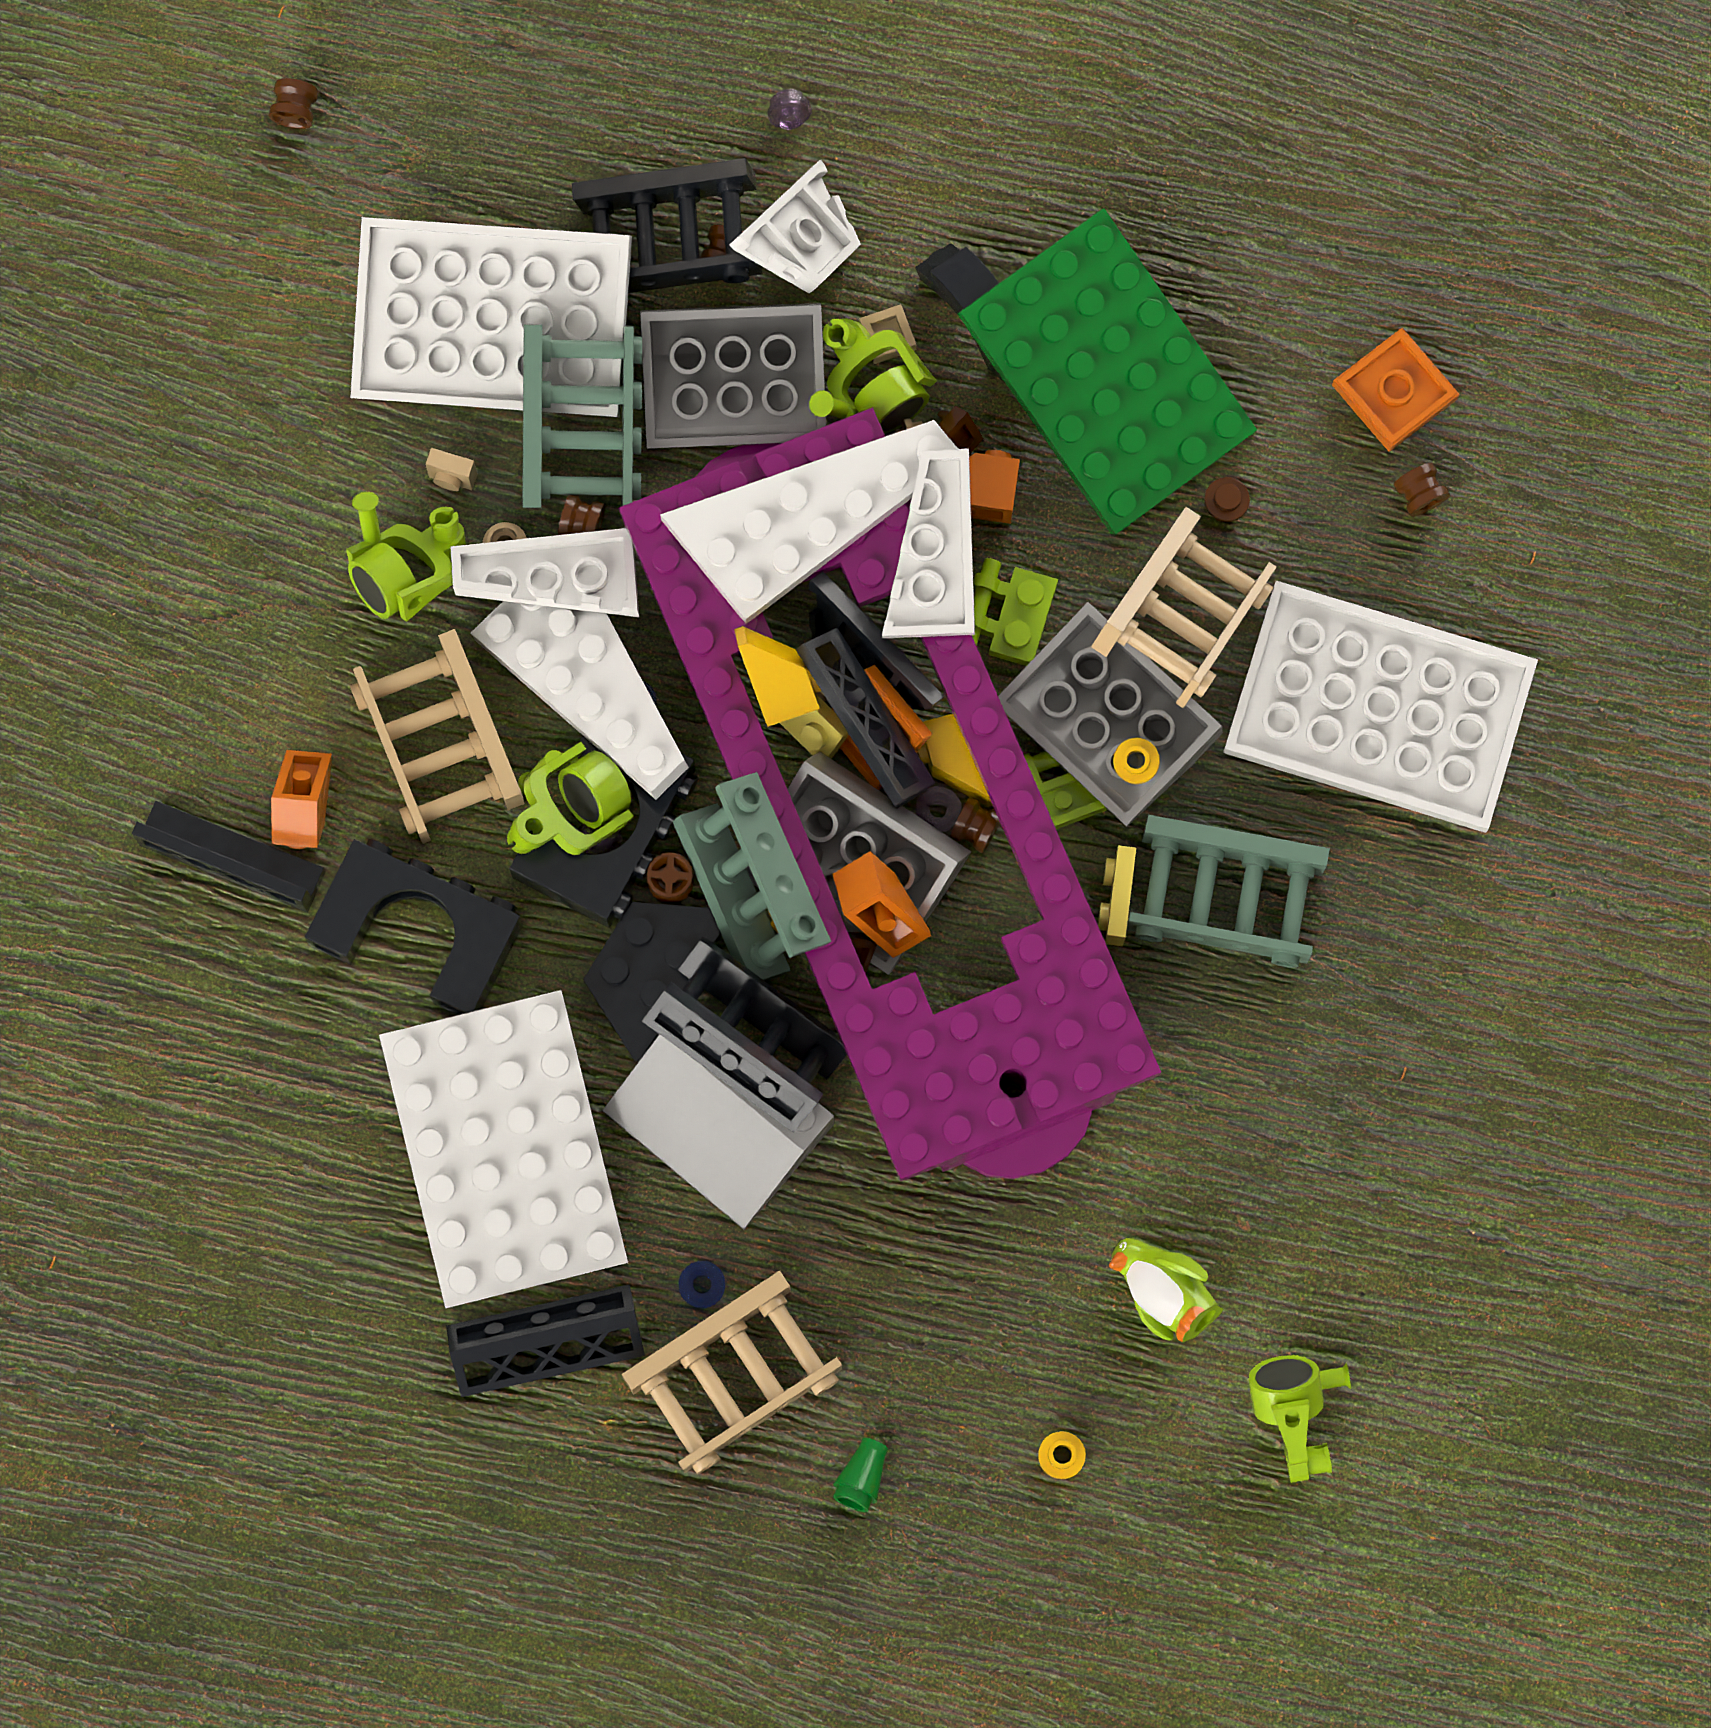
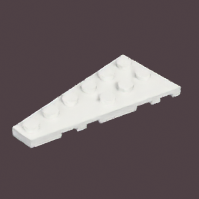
[660,420,958,624]
[471,601,689,799]

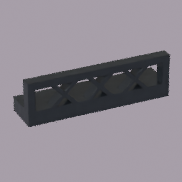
[796,628,935,809]
[132,801,326,913]
[446,1284,645,1397]

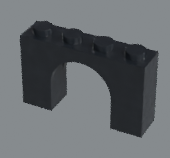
[509,736,699,928]
[305,839,523,1015]

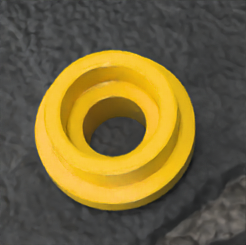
[1113,738,1160,784]
[1038,1431,1086,1479]

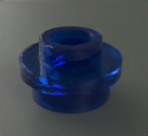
[679,1261,726,1308]

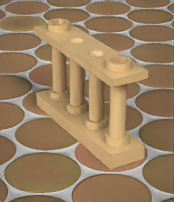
[1091,507,1276,708]
[350,629,525,844]
[621,1271,842,1474]

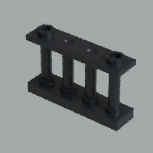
[572,158,763,293]
[642,936,847,1133]

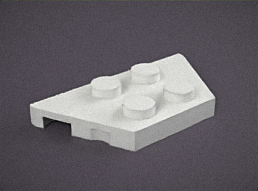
[730,160,861,294]

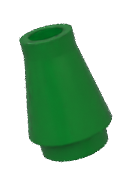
[833,1438,888,1512]

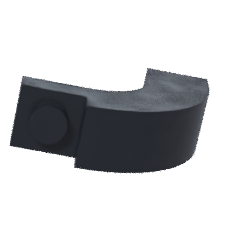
[915,243,1006,384]

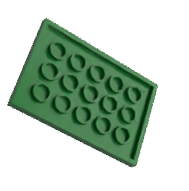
[957,208,1257,535]

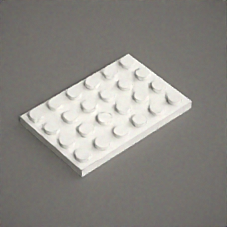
[350,217,632,417]
[1223,581,1538,833]
[379,990,628,1308]

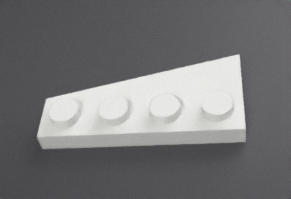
[882,449,975,638]
[451,528,639,617]

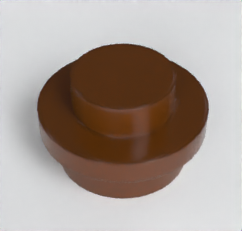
[1204,477,1250,522]

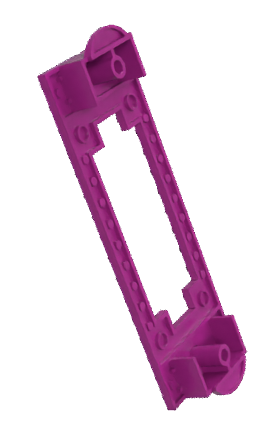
[619,407,1161,1182]

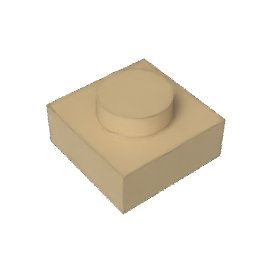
[859,304,916,364]
[426,448,478,491]

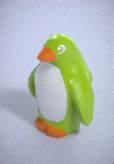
[1109,1238,1223,1342]

